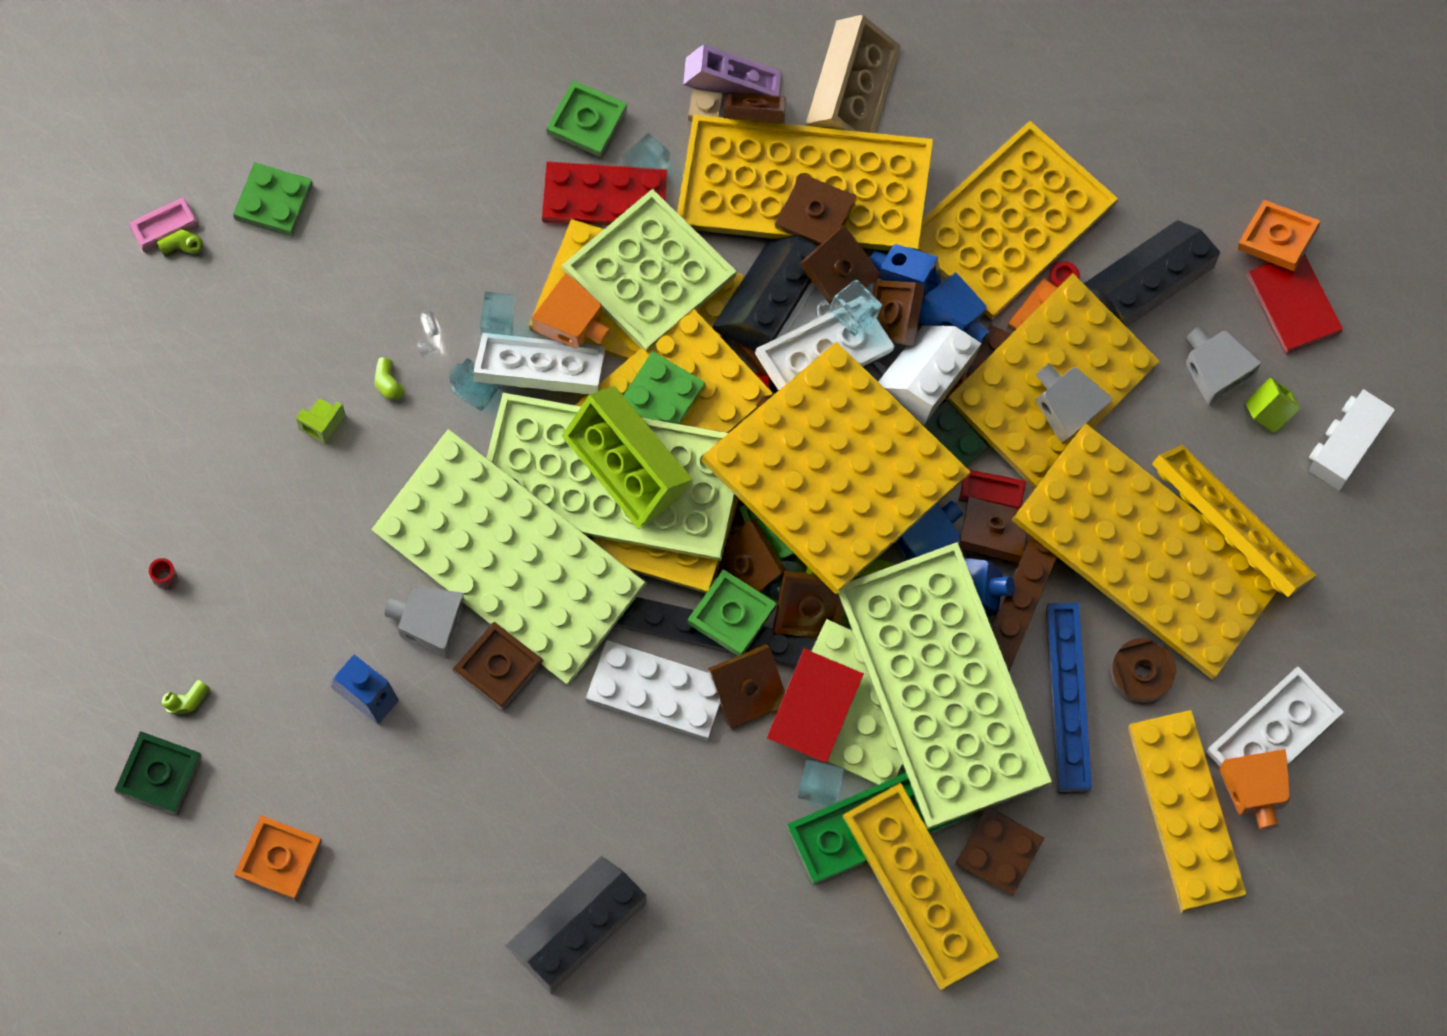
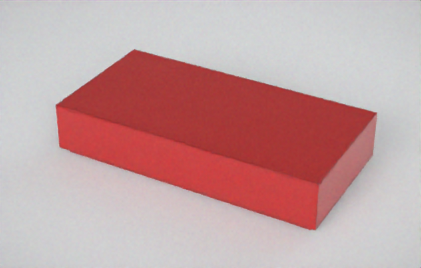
[958,469,1026,509]

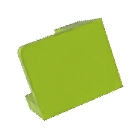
[1246,377,1300,433]
[296,398,346,444]

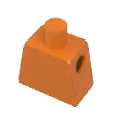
[532,273,611,349]
[1219,749,1290,830]

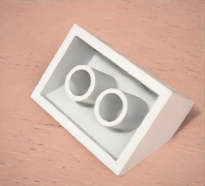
[878,326,981,425]

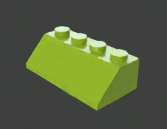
[561,386,693,529]

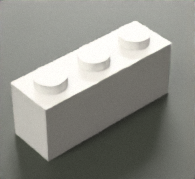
[1308,389,1395,491]

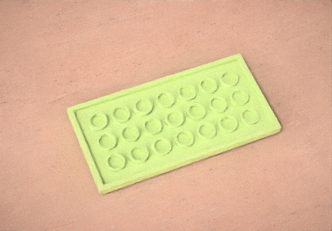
[487,393,736,561]
[371,429,647,685]
[838,542,1052,829]

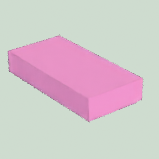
[129,197,199,252]

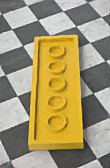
[1152,444,1317,597]
[1128,710,1247,912]
[843,783,999,990]

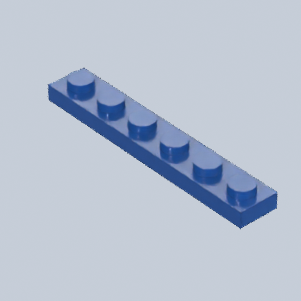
[1046,603,1092,792]

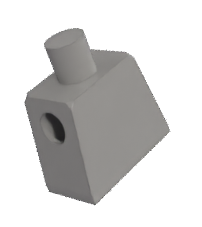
[1186,326,1261,405]
[1035,363,1113,443]
[385,587,465,658]

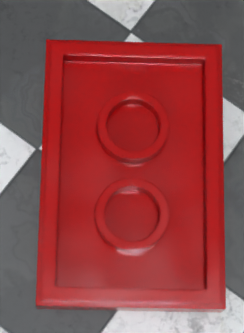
[1247,253,1343,354]
[766,649,864,764]

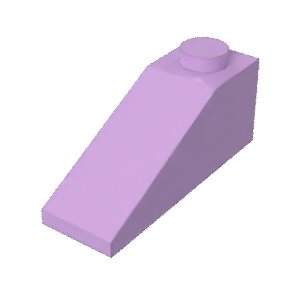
[683,44,781,96]

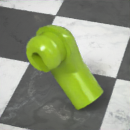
[157,230,203,255]
[374,358,405,400]
[162,680,210,715]

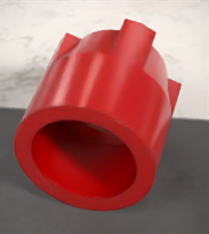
[148,558,178,590]

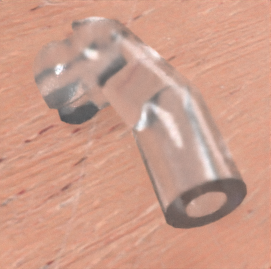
[417,311,441,358]

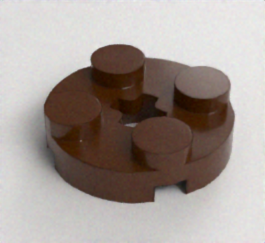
[1111,638,1176,703]

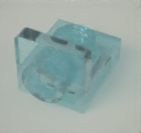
[449,358,500,412]

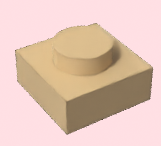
[688,88,723,121]

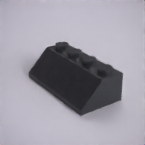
[1083,220,1221,327]
[712,236,819,352]
[505,856,647,994]

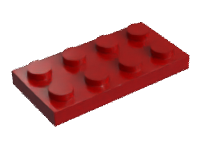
[542,161,667,226]

